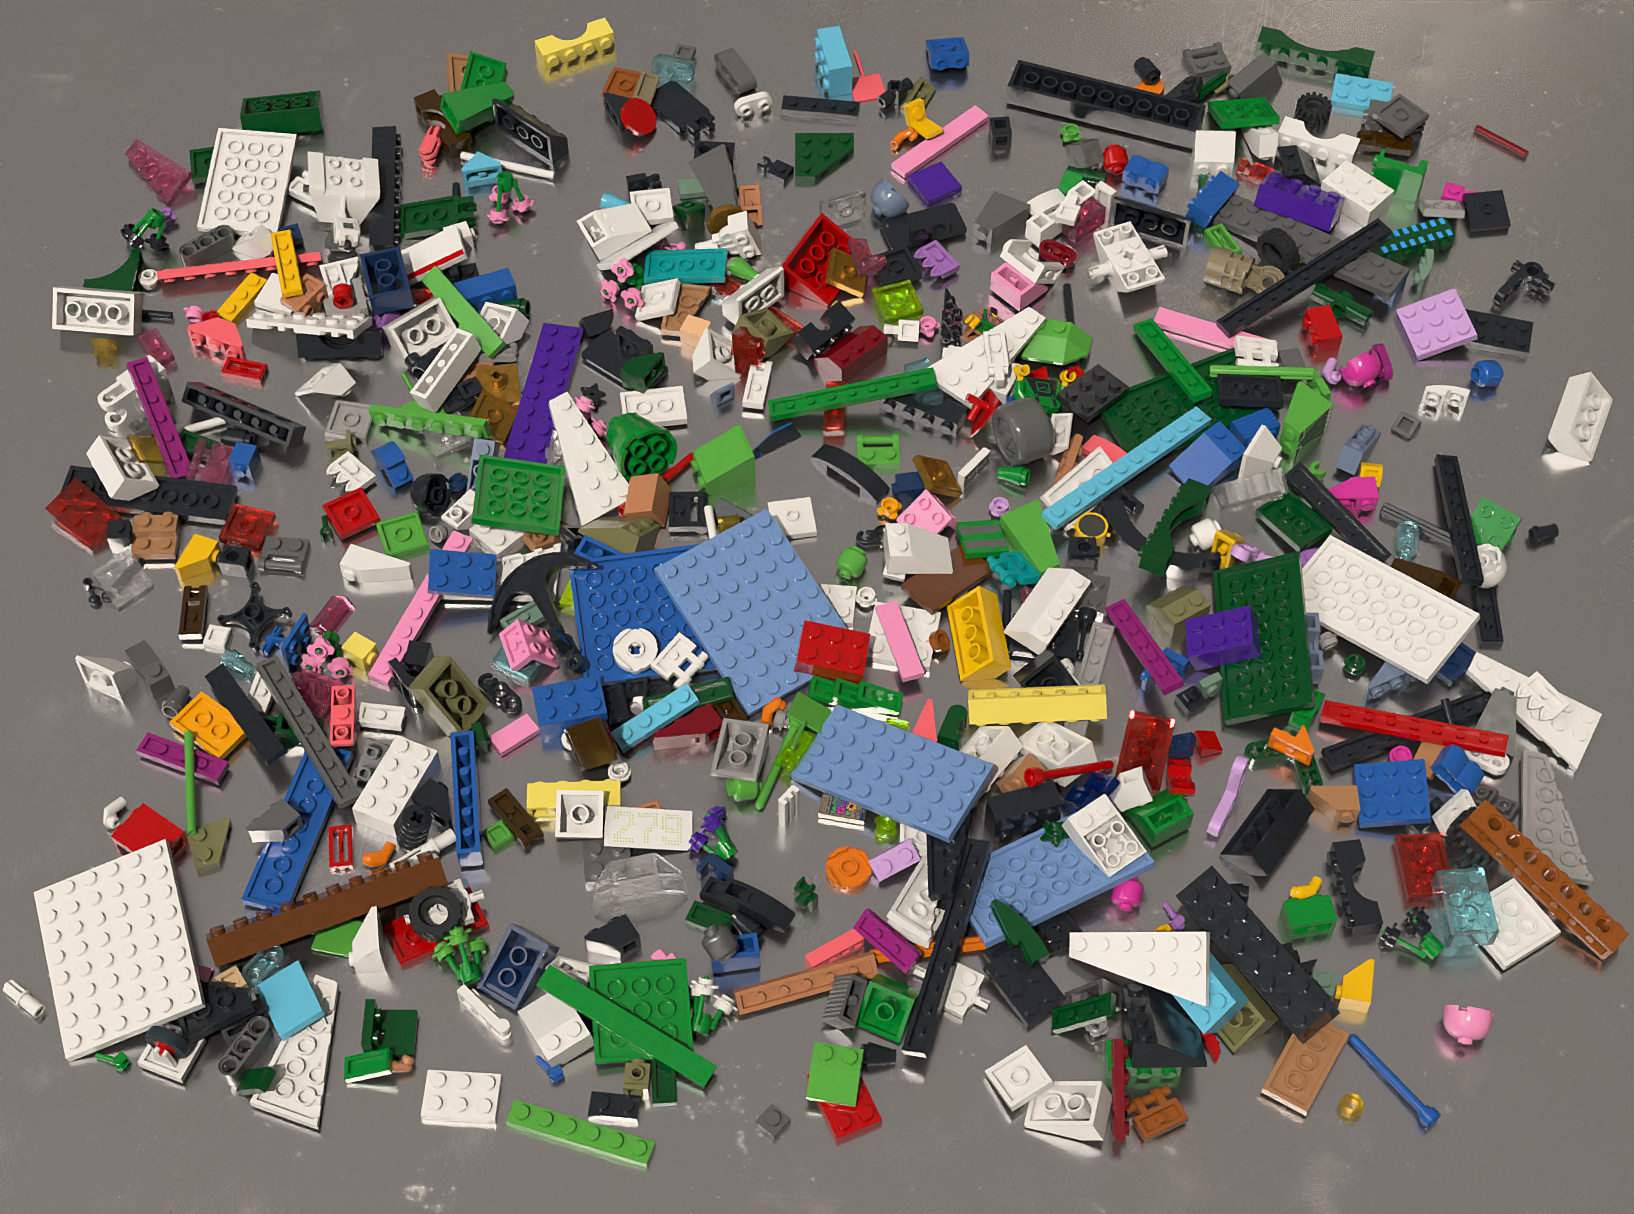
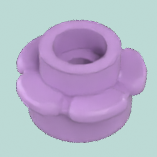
[989,497,1010,517]

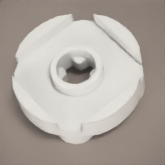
[613,628,658,674]

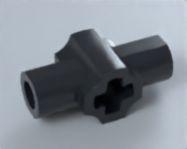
[877,77,913,108]

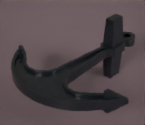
[487,552,599,674]

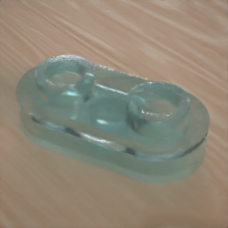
[1395,521,1419,561]
[242,945,285,987]

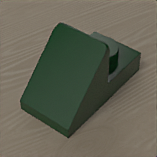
[672,199,705,230]

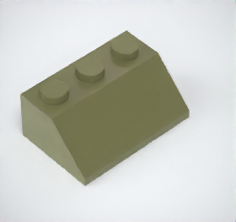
[1218,963,1279,1053]

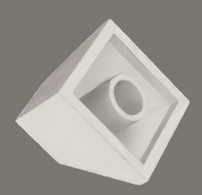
[480,302,529,345]
[692,328,741,381]
[295,363,356,398]
[1238,425,1283,481]
[75,655,138,700]
[348,906,386,975]

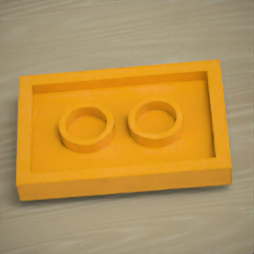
[170,691,247,760]

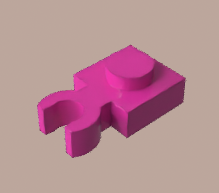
[1440,181,1477,203]

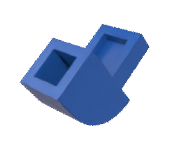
[371,441,414,488]

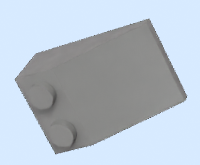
[710,718,769,782]

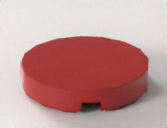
[620,98,657,137]

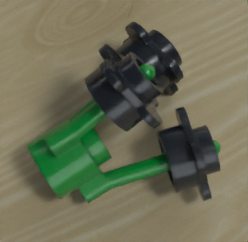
[120,208,169,250]
[1380,906,1445,960]

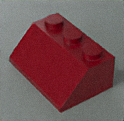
[814,325,888,385]

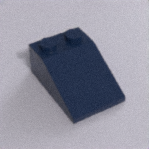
[476,923,560,1011]

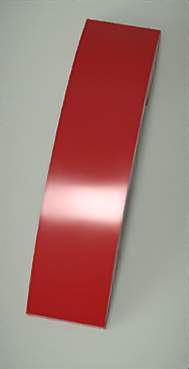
[1167,758,1196,797]

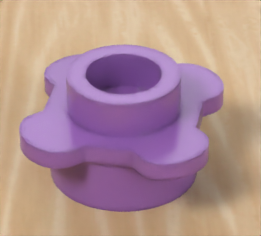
[161,207,177,228]

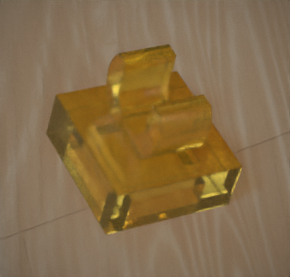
[90,337,117,360]

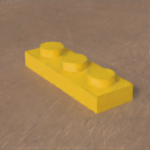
[216,273,267,323]

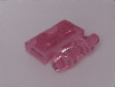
[186,438,234,484]

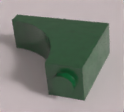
[83,249,145,292]

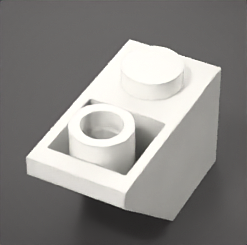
[441,489,475,530]
[1107,766,1153,813]

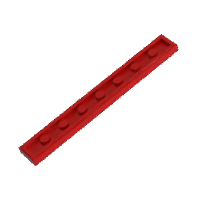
[1320,700,1509,757]

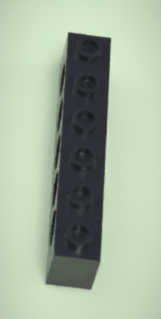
[181,382,306,447]

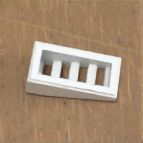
[546,955,592,989]

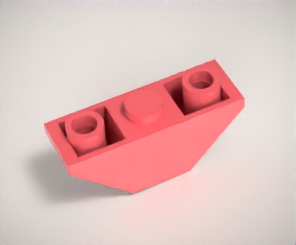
[187,317,246,360]
[330,685,358,747]

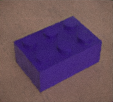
[1185,605,1261,671]

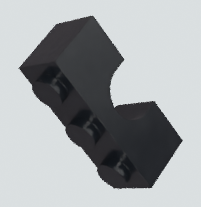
[791,301,856,360]

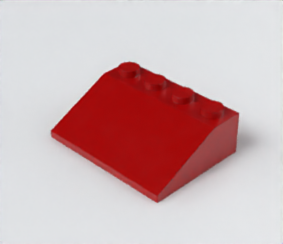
[779,213,868,307]

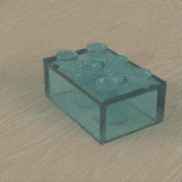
[1431,867,1499,948]

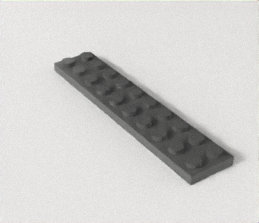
[1211,194,1410,300]

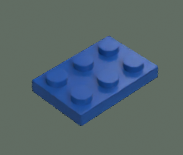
[427,549,497,599]

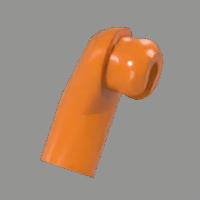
[890,127,918,149]
[760,697,786,727]
[362,841,396,867]

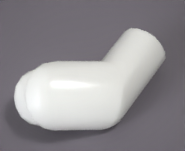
[103,797,127,829]

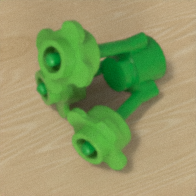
[432,926,490,985]

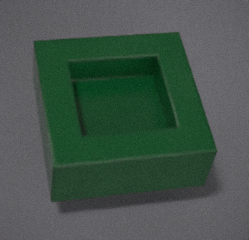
[471,722,490,754]

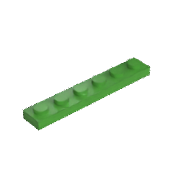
[368,404,492,439]
[506,1099,656,1168]

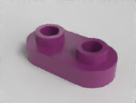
[1369,343,1393,381]

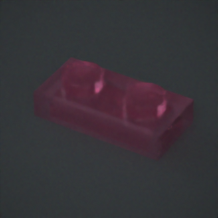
[137,328,175,366]

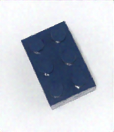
[359,246,414,315]

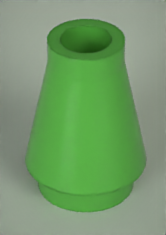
[728,257,760,281]

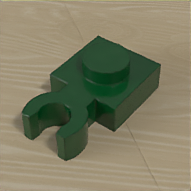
[794,876,818,912]

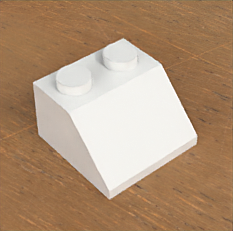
[1191,130,1236,176]
[555,790,604,840]

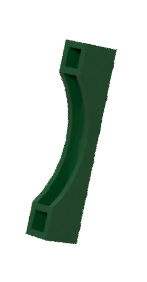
[1255,26,1375,79]
[1138,478,1213,577]

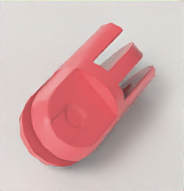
[418,125,444,165]

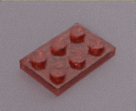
[45,478,123,551]
[1394,832,1456,902]

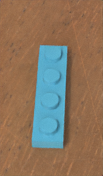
[611,683,700,753]

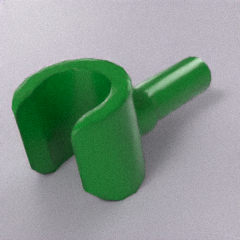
[95,1051,131,1071]

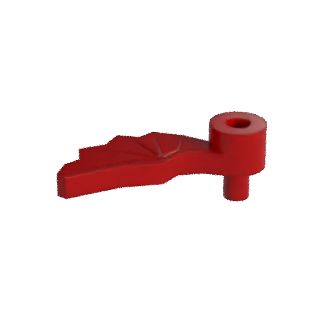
[1199,1029,1221,1062]

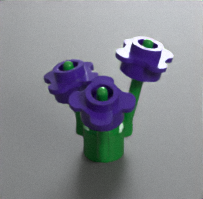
[688,806,738,862]

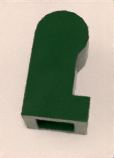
[937,704,968,751]

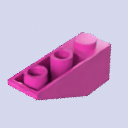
[1311,477,1379,512]

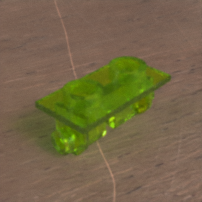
[774,729,816,776]

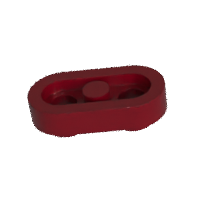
[1039,239,1077,268]

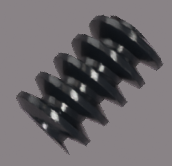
[397,804,432,852]

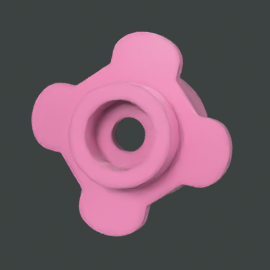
[183,306,204,323]
[919,316,940,337]

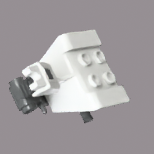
[303,151,380,253]

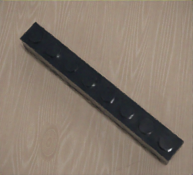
[369,126,402,252]

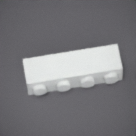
[410,328,482,413]

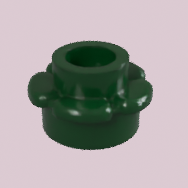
[1344,654,1366,675]

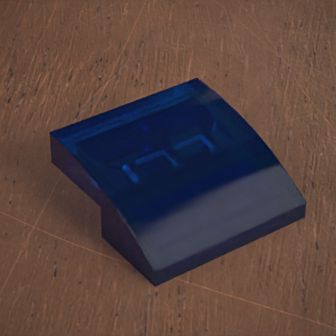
[1062,772,1121,810]

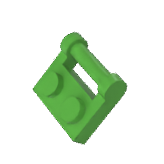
[856,433,900,469]

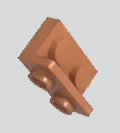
[280,273,328,316]

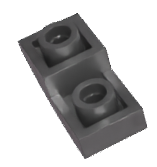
[1471,784,1521,822]

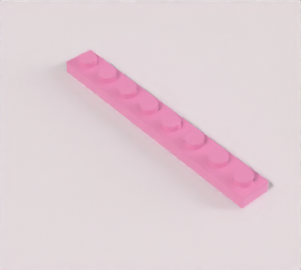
[368,530,474,687]

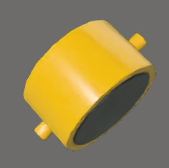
[1072,512,1111,547]

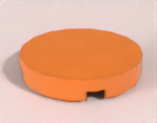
[825,846,872,891]

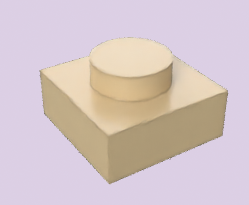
[214,965,248,989]

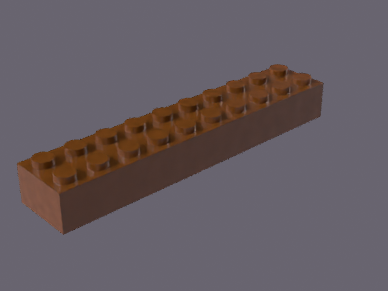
[206,851,448,967]

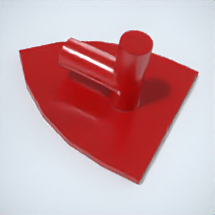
[965,389,1000,437]

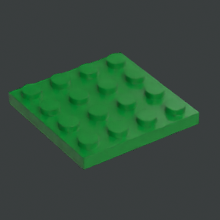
[471,454,565,536]
[589,958,693,1065]

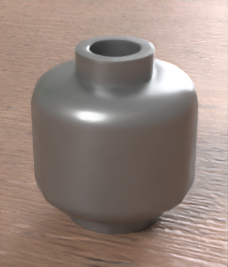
[701,924,737,962]

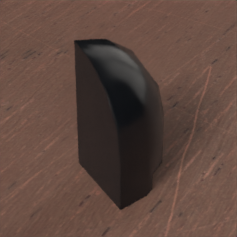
[579,309,614,337]

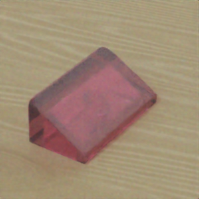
[310,596,355,636]

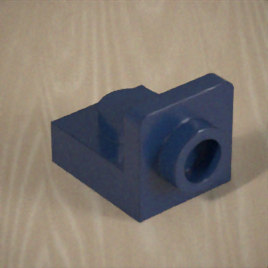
[696,852,734,881]

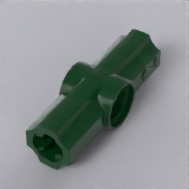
[1310,283,1374,326]

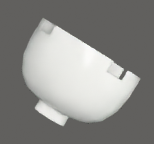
[1476,544,1508,589]

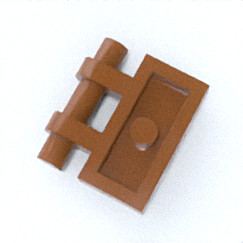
[1125,1085,1189,1143]

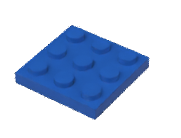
[1354,759,1431,828]

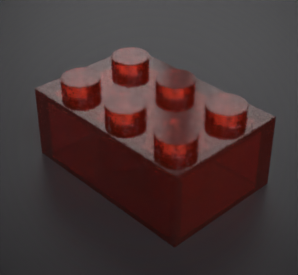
[1114,710,1175,791]

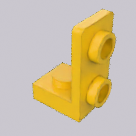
[903,98,943,139]

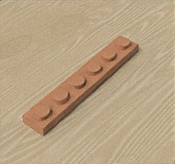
[733,951,878,1015]

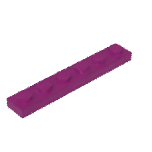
[126,357,193,479]
[1105,599,1184,696]

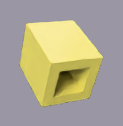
[341,632,379,672]

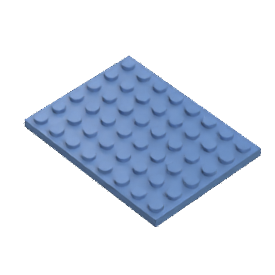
[654,509,847,717]

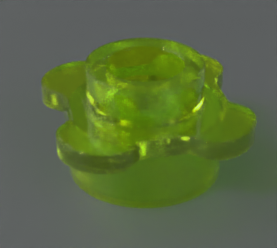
[874,816,897,839]

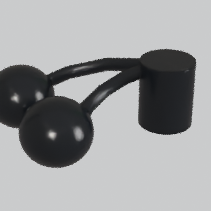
[83,578,114,605]

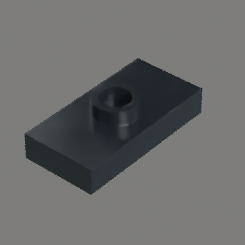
[602,681,632,729]

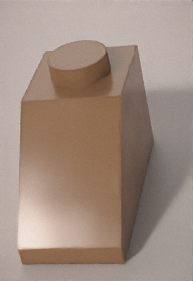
[1307,785,1360,823]

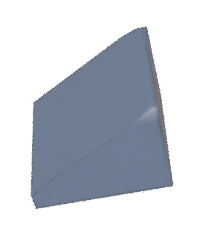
[710,382,735,406]

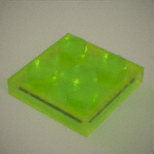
[871,280,924,324]

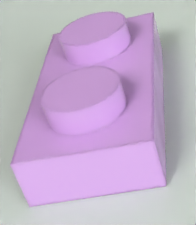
[868,838,921,882]

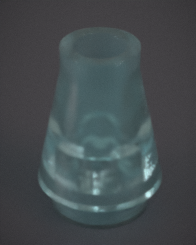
[219,648,255,677]

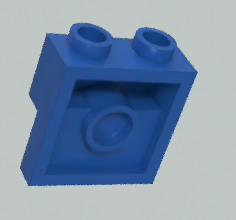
[926,37,969,71]

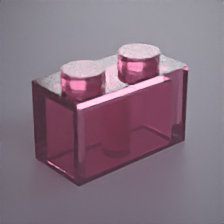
[1061,197,1106,244]

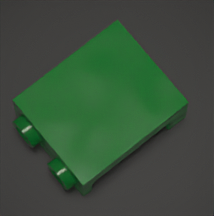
[1370,148,1429,203]

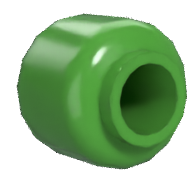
[836,546,868,580]
[726,777,762,801]

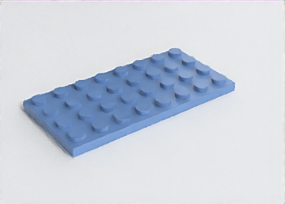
[790,704,995,843]
[969,797,1155,949]

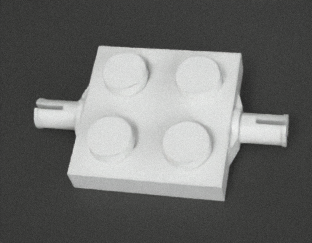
[404,879,485,926]
[914,962,991,1019]

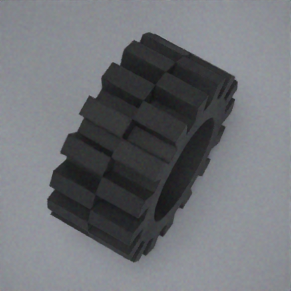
[1295,92,1332,128]

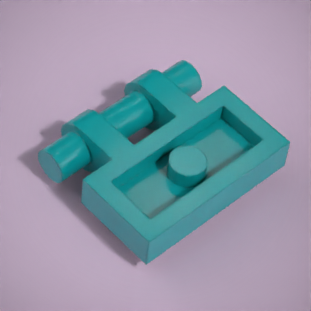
[987,551,1041,588]

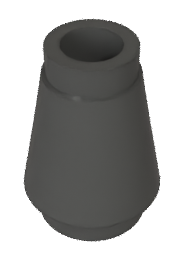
[161,685,190,719]

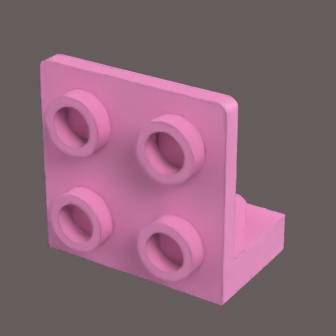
[897,489,959,534]
[499,619,559,672]

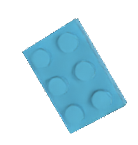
[1331,73,1394,112]

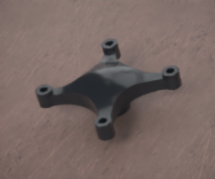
[217,582,293,652]

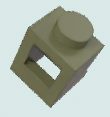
[623,1058,651,1099]

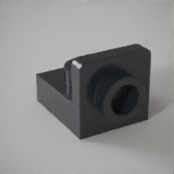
[448,262,480,282]

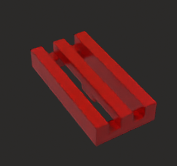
[221,356,268,384]
[328,824,354,872]

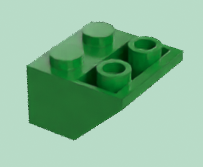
[1126,790,1194,847]

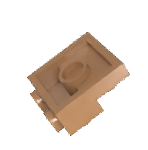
[130,512,181,560]

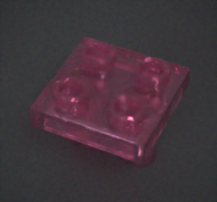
[292,668,344,719]

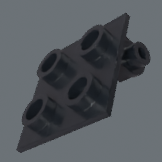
[940,288,963,346]

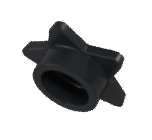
[580,383,606,406]

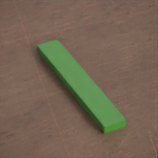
[421,266,506,359]

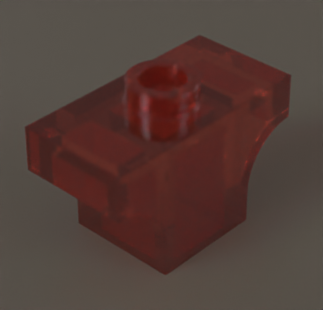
[731,326,765,374]

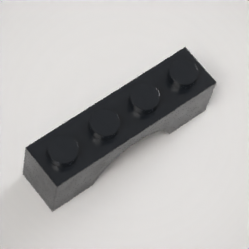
[296,327,384,361]
[880,394,967,437]
[1327,839,1383,937]

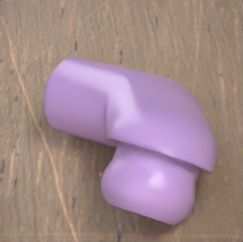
[1322,358,1341,385]

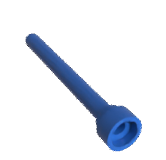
[1348,1034,1441,1128]

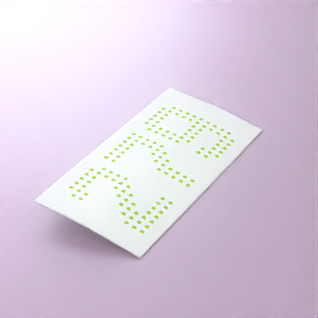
[604,806,692,851]

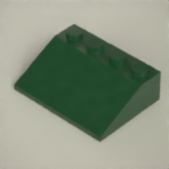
[240,90,323,135]

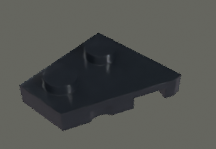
[1165,76,1204,101]

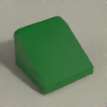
[1058,170,1084,196]

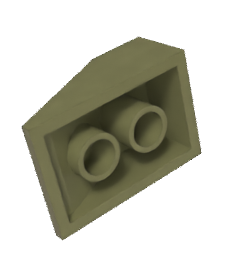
[578,516,661,554]

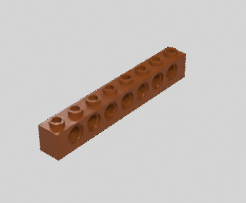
[1459,799,1629,960]

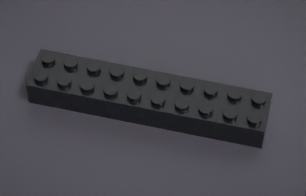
[1006,60,1206,149]

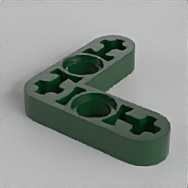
[1243,735,1323,796]

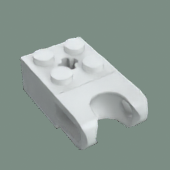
[98,355,173,432]

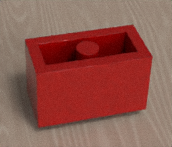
[1302,305,1343,353]

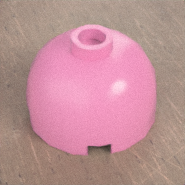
[1443,1005,1493,1045]

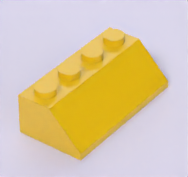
[947,586,1011,682]

